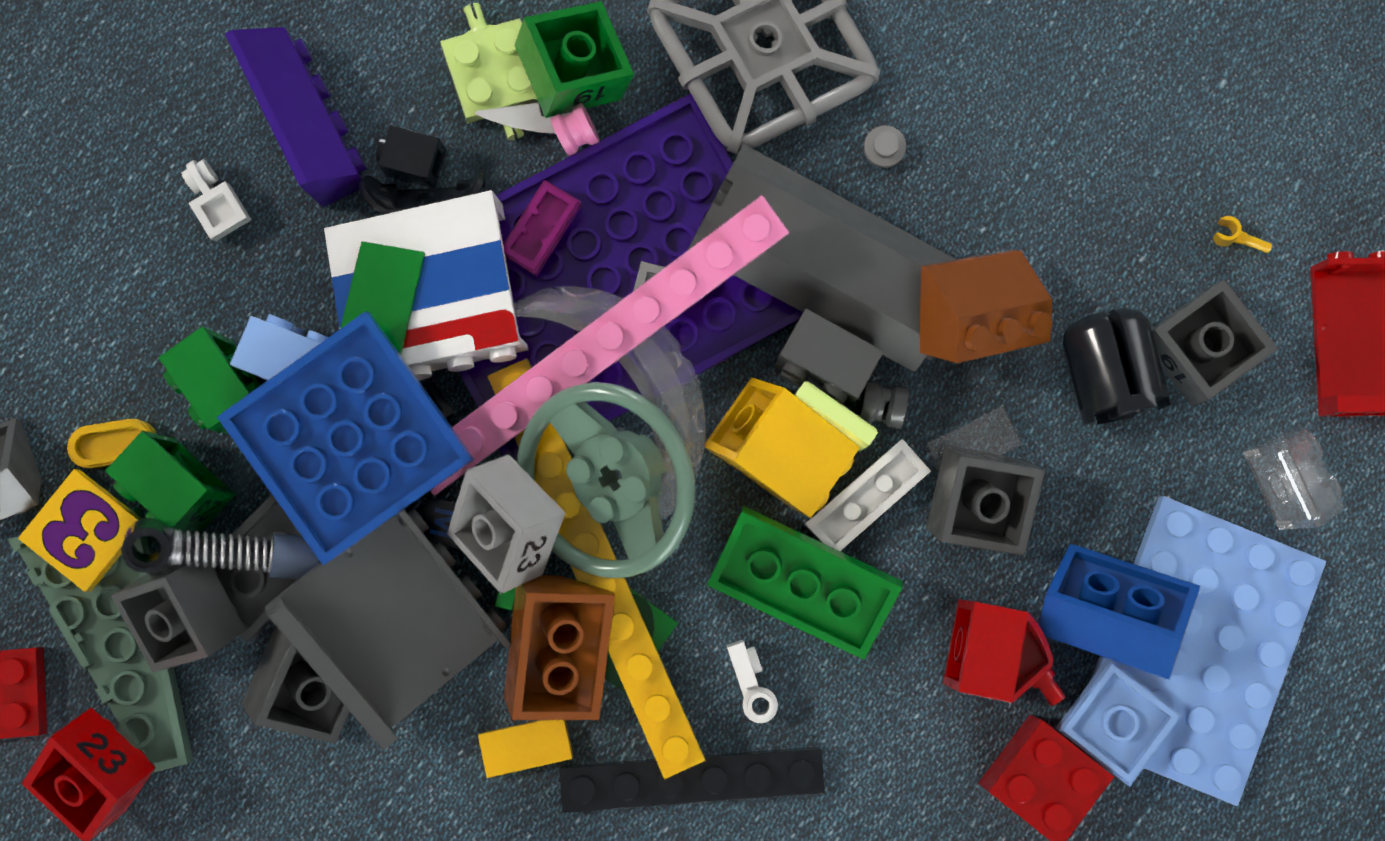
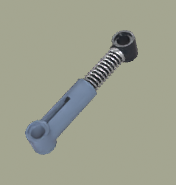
[122,518,320,580]

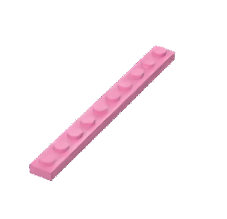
[431,195,790,496]

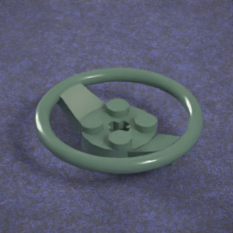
[517,382,695,578]

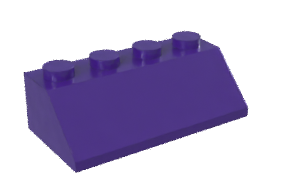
[225,27,367,208]

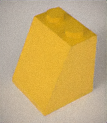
[703,377,860,518]

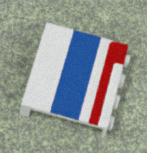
[324,190,528,380]

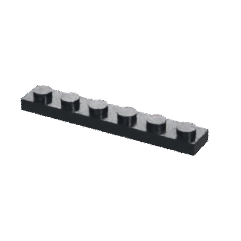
[560,747,825,813]

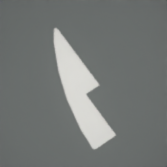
[475,103,569,134]

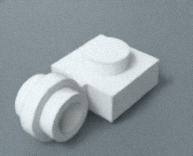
[181,159,251,241]
[726,640,778,723]

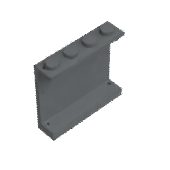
[265,508,511,751]

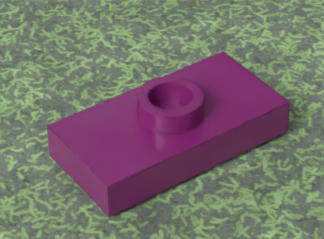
[503,180,582,277]

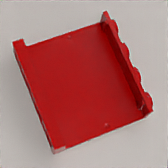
[1310,251,1385,417]

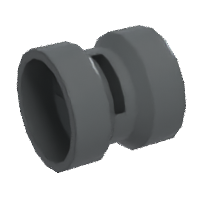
[858,380,909,429]

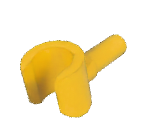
[1213,216,1272,253]

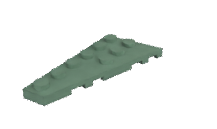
[7,508,194,773]

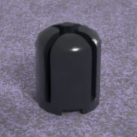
[1062,308,1171,426]

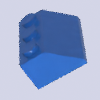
[1039,544,1200,680]

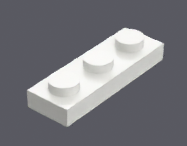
[805,439,931,551]

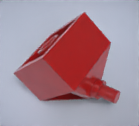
[943,599,1065,706]

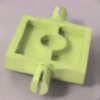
[440,3,539,141]

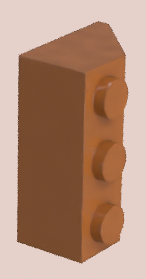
[919,250,1053,363]
[504,575,615,720]

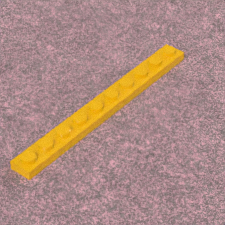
[487,358,705,779]

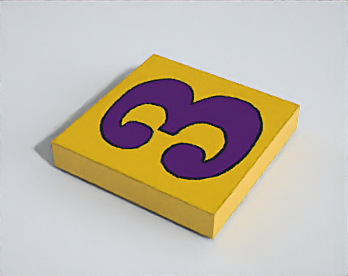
[18,469,142,592]

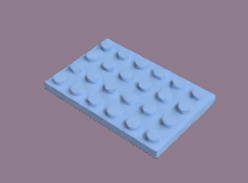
[1089,496,1327,807]

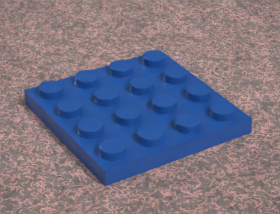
[217,311,474,566]

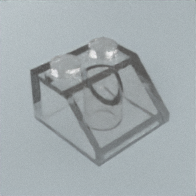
[1243,428,1345,530]

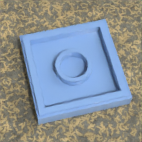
[1055,659,1183,787]

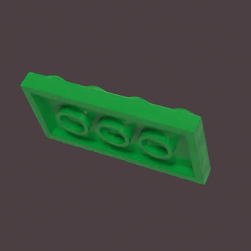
[707,506,903,660]

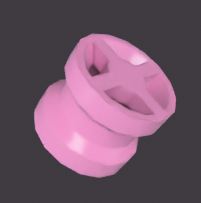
[551,103,600,157]

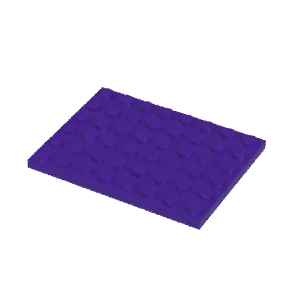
[459,94,803,462]

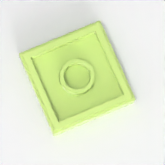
[795,381,878,452]

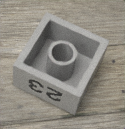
[447,455,565,594]

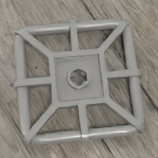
[647,0,880,154]

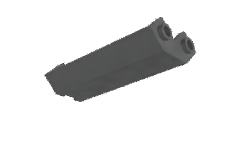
[688,144,957,372]

